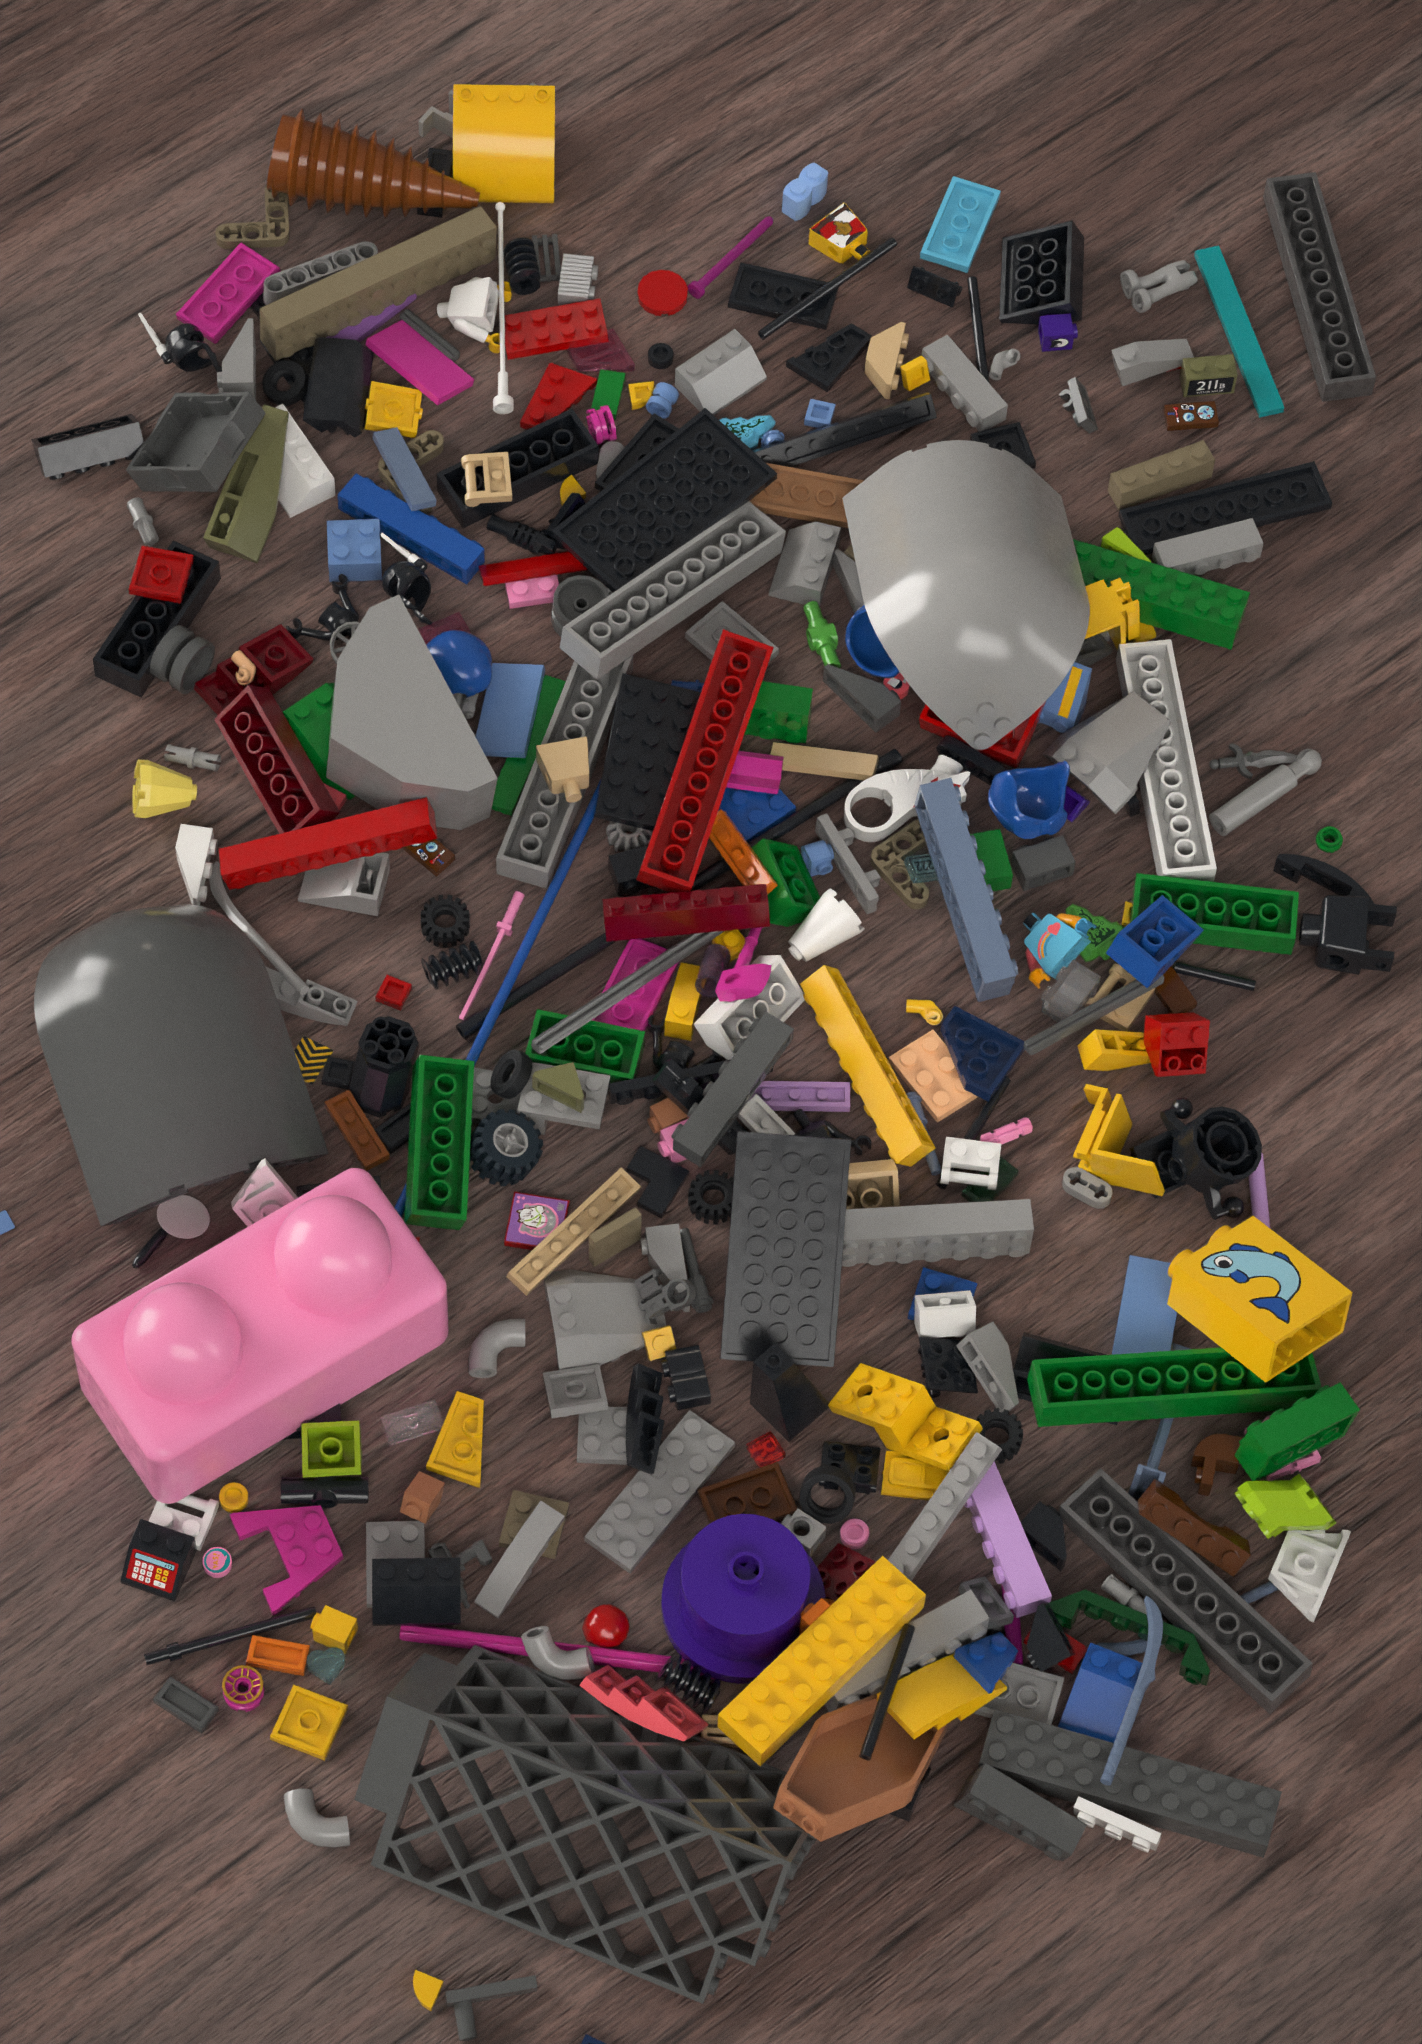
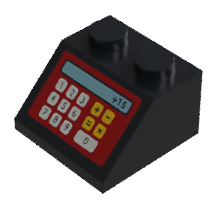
[120,1519,197,1601]

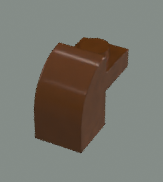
[1191,1434,1243,1496]

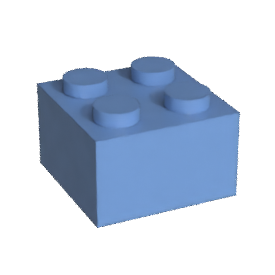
[327,519,382,582]

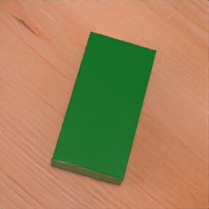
[591,369,626,420]

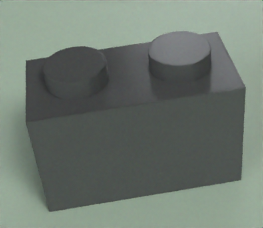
[1011,835,1075,891]

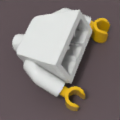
[437,277,512,353]

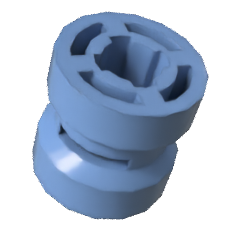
[646,382,679,419]

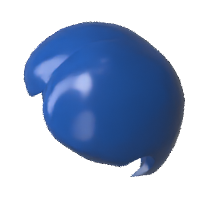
[426,630,492,698]

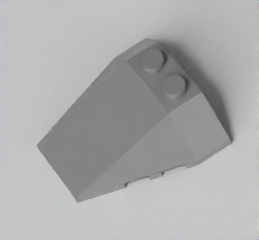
[1043,691,1171,814]
[543,1269,666,1370]

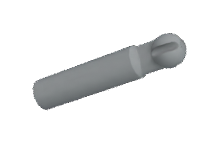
[1209,749,1322,836]

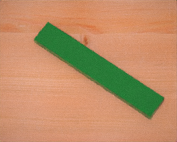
[491,675,566,816]

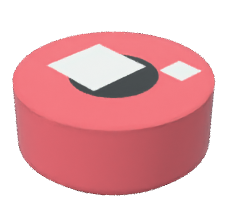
[883,673,910,699]

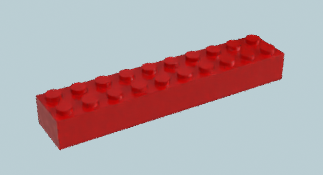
[636,629,774,892]

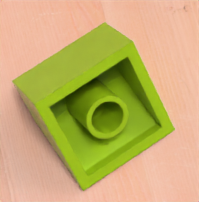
[301,1420,362,1478]

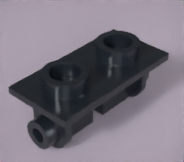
[907,266,962,308]

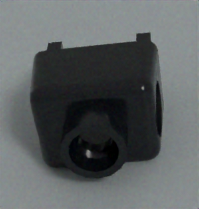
[1299,895,1397,975]

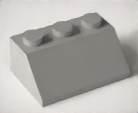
[675,329,767,415]
[768,521,841,607]

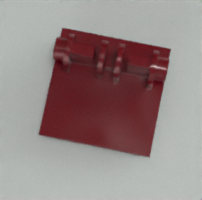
[817,1543,876,1601]

